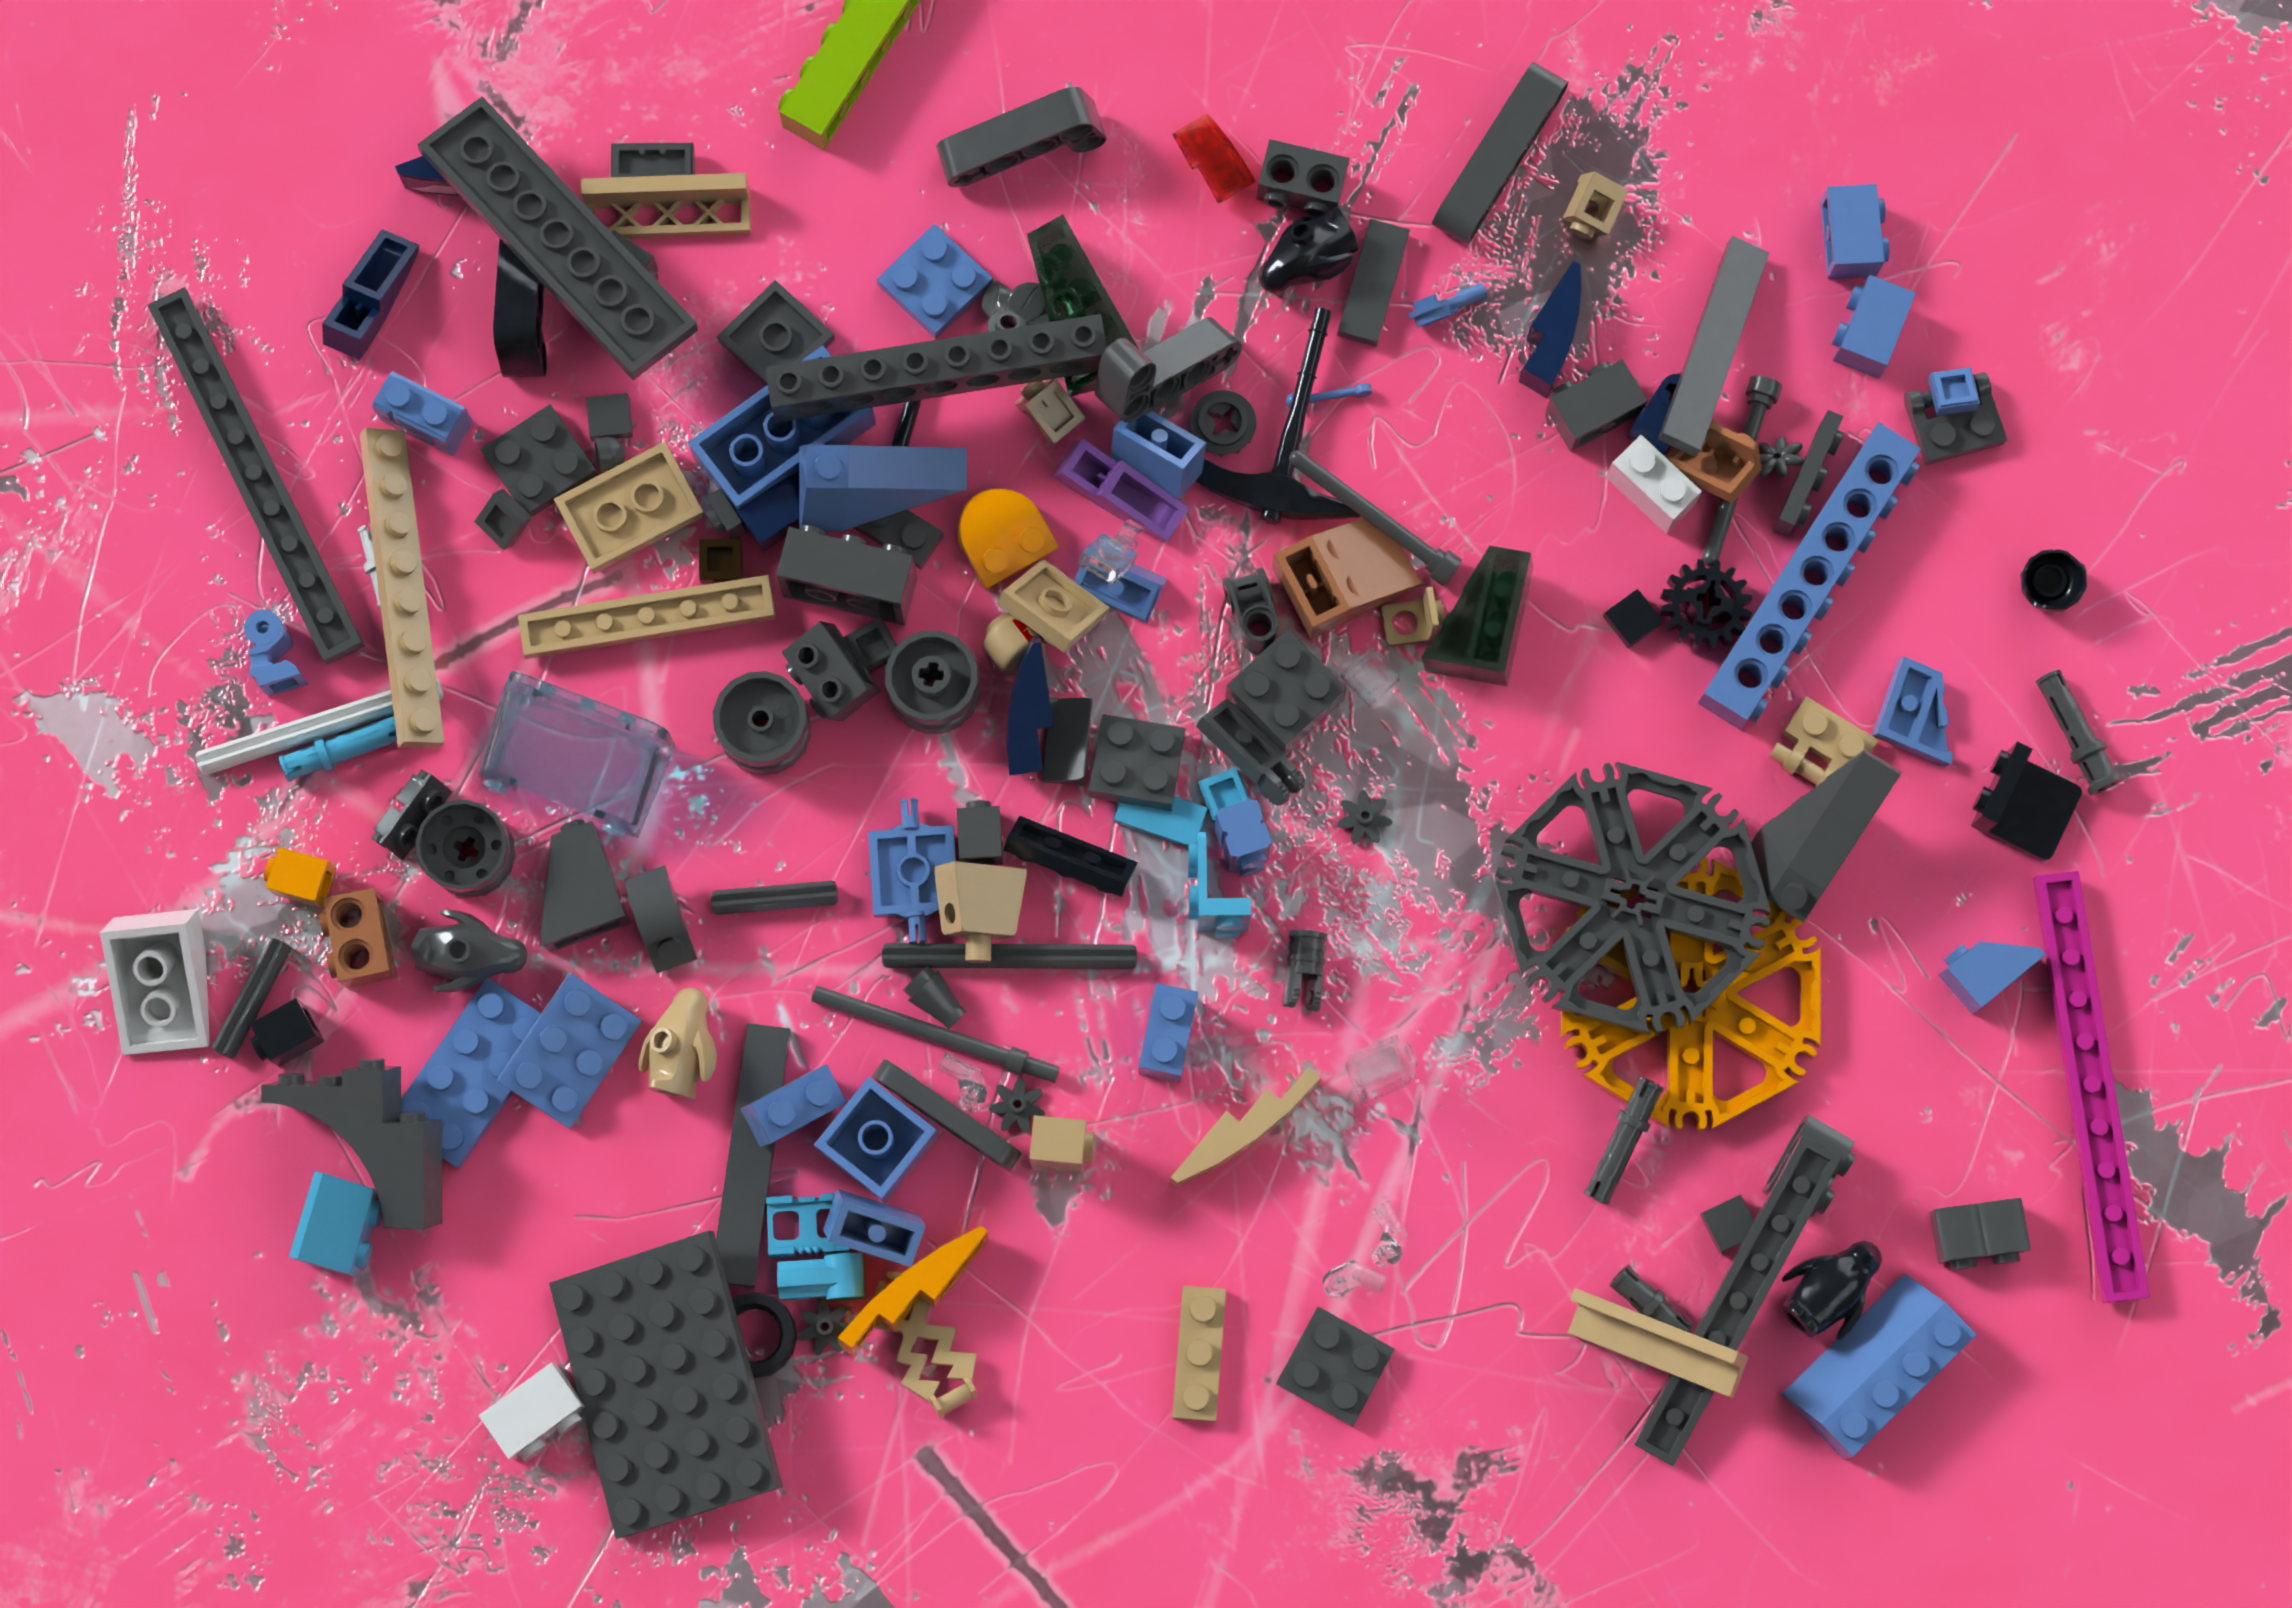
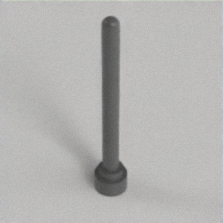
[1702,375,1782,567]
[1289,450,1462,586]

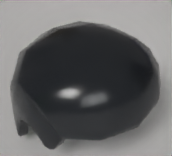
[2020,549,2087,612]

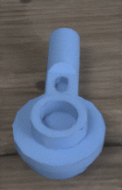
[1408,283,1487,328]

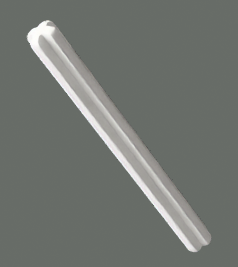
[196,677,444,775]

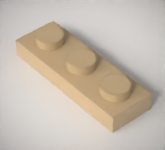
[1172,1285,1226,1422]

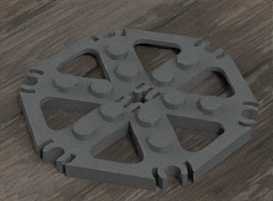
[1494,762,1771,1035]

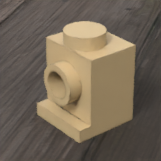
[1563,171,1629,240]

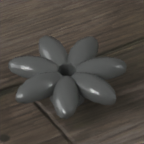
[1759,436,1804,477]
[1337,790,1392,844]
[989,1077,1045,1133]
[798,1298,849,1356]

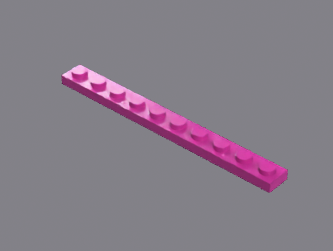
[2033,871,2150,1304]

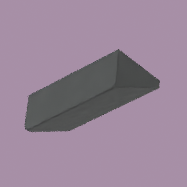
[1042,697,1093,786]

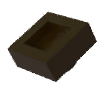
[699,538,743,584]

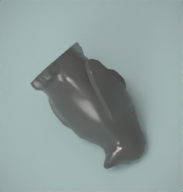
[411,910,527,993]

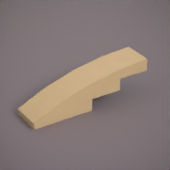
[1170,1066,1322,1187]

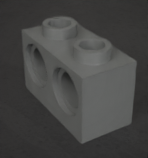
[1257,139,1350,218]

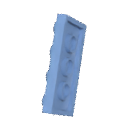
[401,978,541,1170]

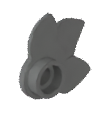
[982,281,1058,332]

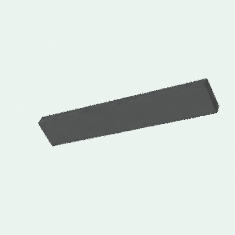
[1658,236,1769,457]
[716,1023,791,1287]

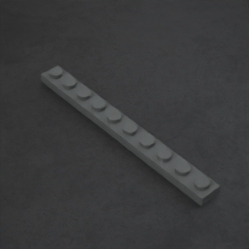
[147,287,365,665]

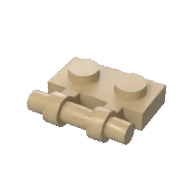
[1769,696,1879,787]

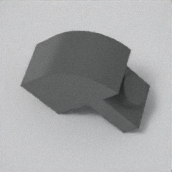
[624,865,697,973]

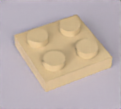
[997,559,1110,653]

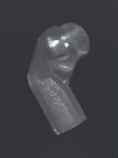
[938,1051,987,1112]
[1370,1200,1407,1268]
[1322,1260,1388,1299]

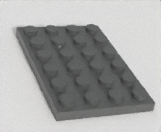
[549,1231,783,1539]

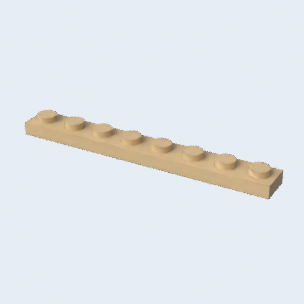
[359,428,445,749]

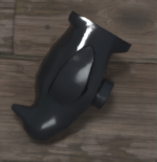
[1258,206,1358,299]
[1782,1240,1883,1340]

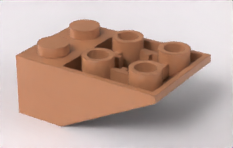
[1272,518,1422,640]

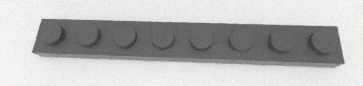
[1633,1135,1842,1466]

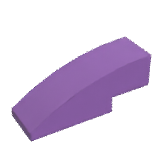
[1053,439,1189,543]

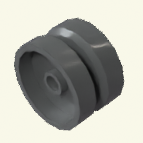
[885,631,980,734]
[713,671,811,775]

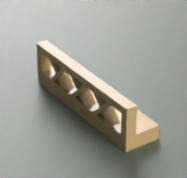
[581,173,751,239]
[1567,1288,1749,1398]

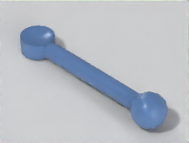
[1286,383,1372,407]

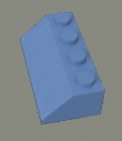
[1781,1274,1977,1459]

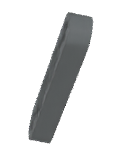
[871,1059,1022,1172]

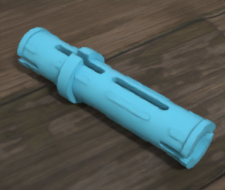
[279,716,397,782]

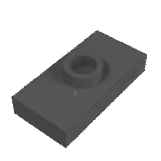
[611,143,695,177]

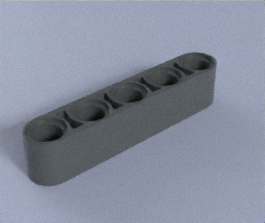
[1432,62,1569,245]

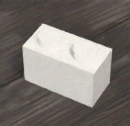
[1606,435,1702,534]
[478,1363,585,1462]

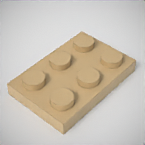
[553,441,705,574]

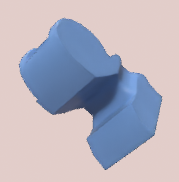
[244,609,308,697]

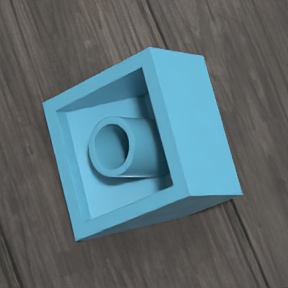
[289,1171,383,1278]

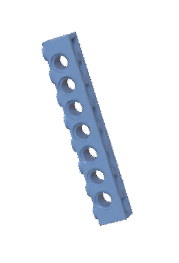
[1698,422,1921,730]

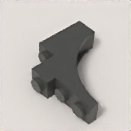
[261,1058,442,1230]

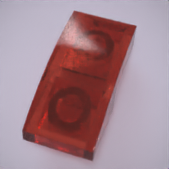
[1172,113,1256,203]

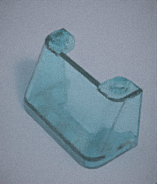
[478,671,676,840]

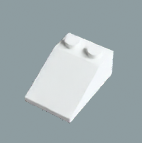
[100,909,210,1055]

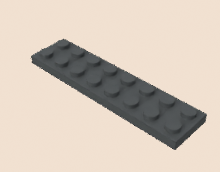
[417,96,698,381]

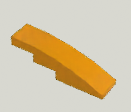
[838,1226,988,1356]

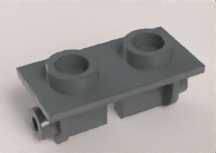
[371,769,452,861]

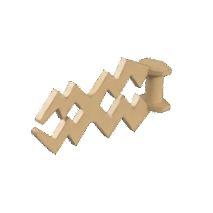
[874,1271,979,1419]

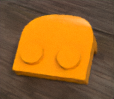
[957,488,1059,589]

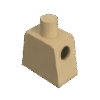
[934,861,1027,963]

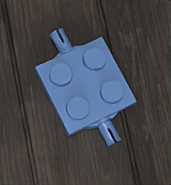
[868,798,956,943]

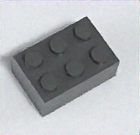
[776,525,918,625]

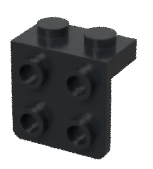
[1971,741,2082,861]

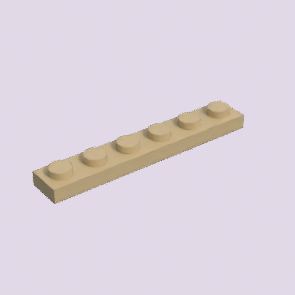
[518,575,776,659]

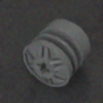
[416,800,516,898]

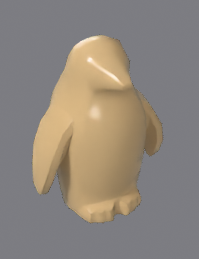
[638,988,717,1100]

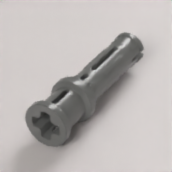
[2036,669,2125,796]

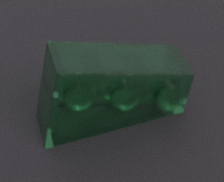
[1421,545,1534,687]

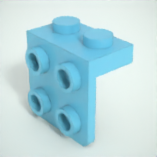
[1188,832,1251,939]

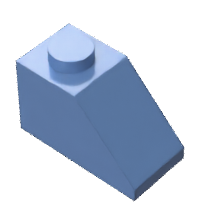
[1939,941,2046,1014]

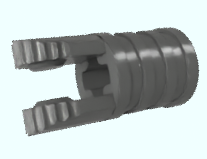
[1282,930,1327,1012]

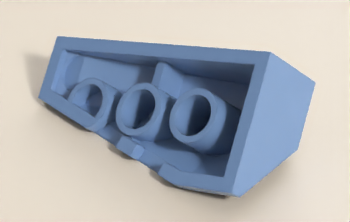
[799,445,967,531]

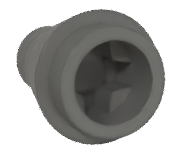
[903,966,966,1029]

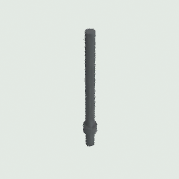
[811,985,1060,1083]

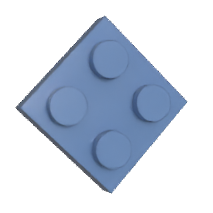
[876,224,993,339]

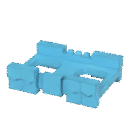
[766,1193,850,1258]

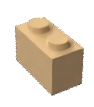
[1029,1115,1095,1174]

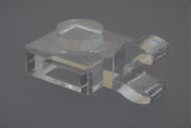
[1078,519,1144,585]

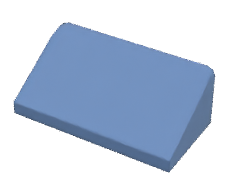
[1074,546,1167,623]

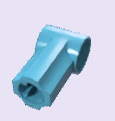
[777,1253,865,1301]

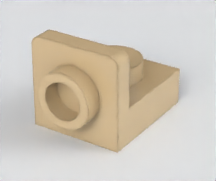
[1014,379,1085,444]

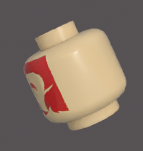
[984,612,1046,675]

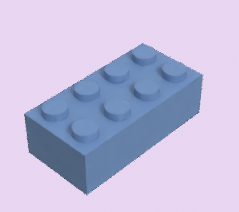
[687,345,876,514]

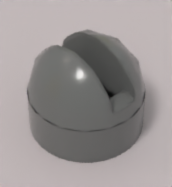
[594,437,626,472]

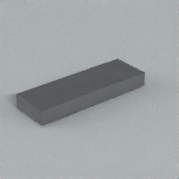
[1337,219,1410,347]

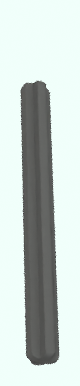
[882,943,1137,969]

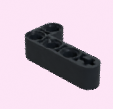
[493,238,547,378]

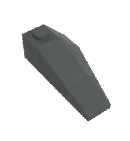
[1751,749,1902,922]

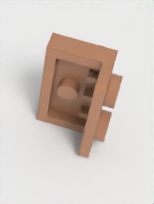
[1666,418,1762,504]

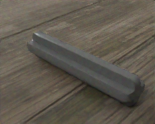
[711,880,838,915]
[212,938,291,1059]

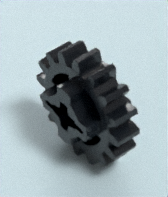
[1659,559,1753,652]

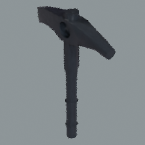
[1195,307,1361,525]

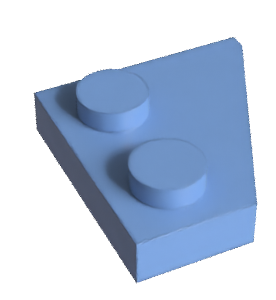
[1872,656,1953,767]

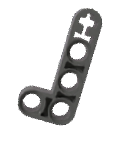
[936,87,1107,187]
[1095,317,1242,423]

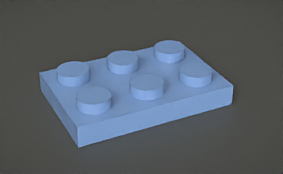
[496,972,643,1129]

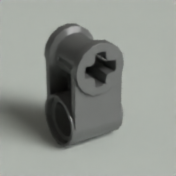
[1222,567,1278,654]

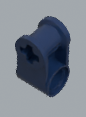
[1627,374,1681,456]

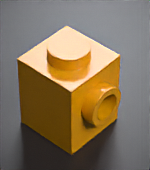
[264,847,337,909]

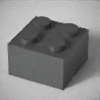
[1225,629,1347,754]

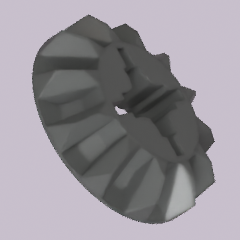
[1190,390,1256,457]

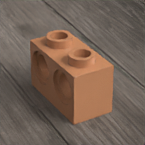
[319,888,397,988]

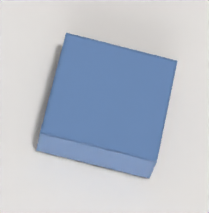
[1928,367,1980,416]

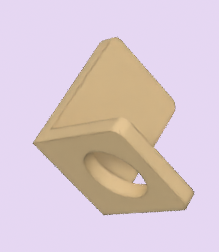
[1381,587,1444,647]

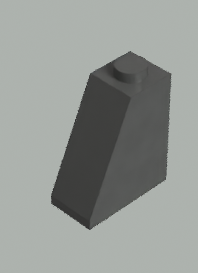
[541,819,630,952]

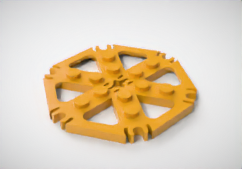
[1560,857,1821,1131]

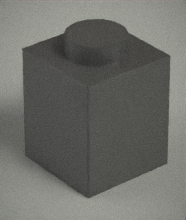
[957,800,1003,865]

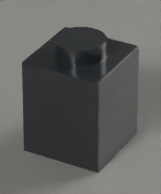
[250,998,325,1067]

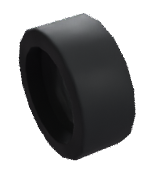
[732,1292,797,1378]

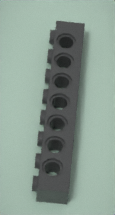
[765,314,1107,423]

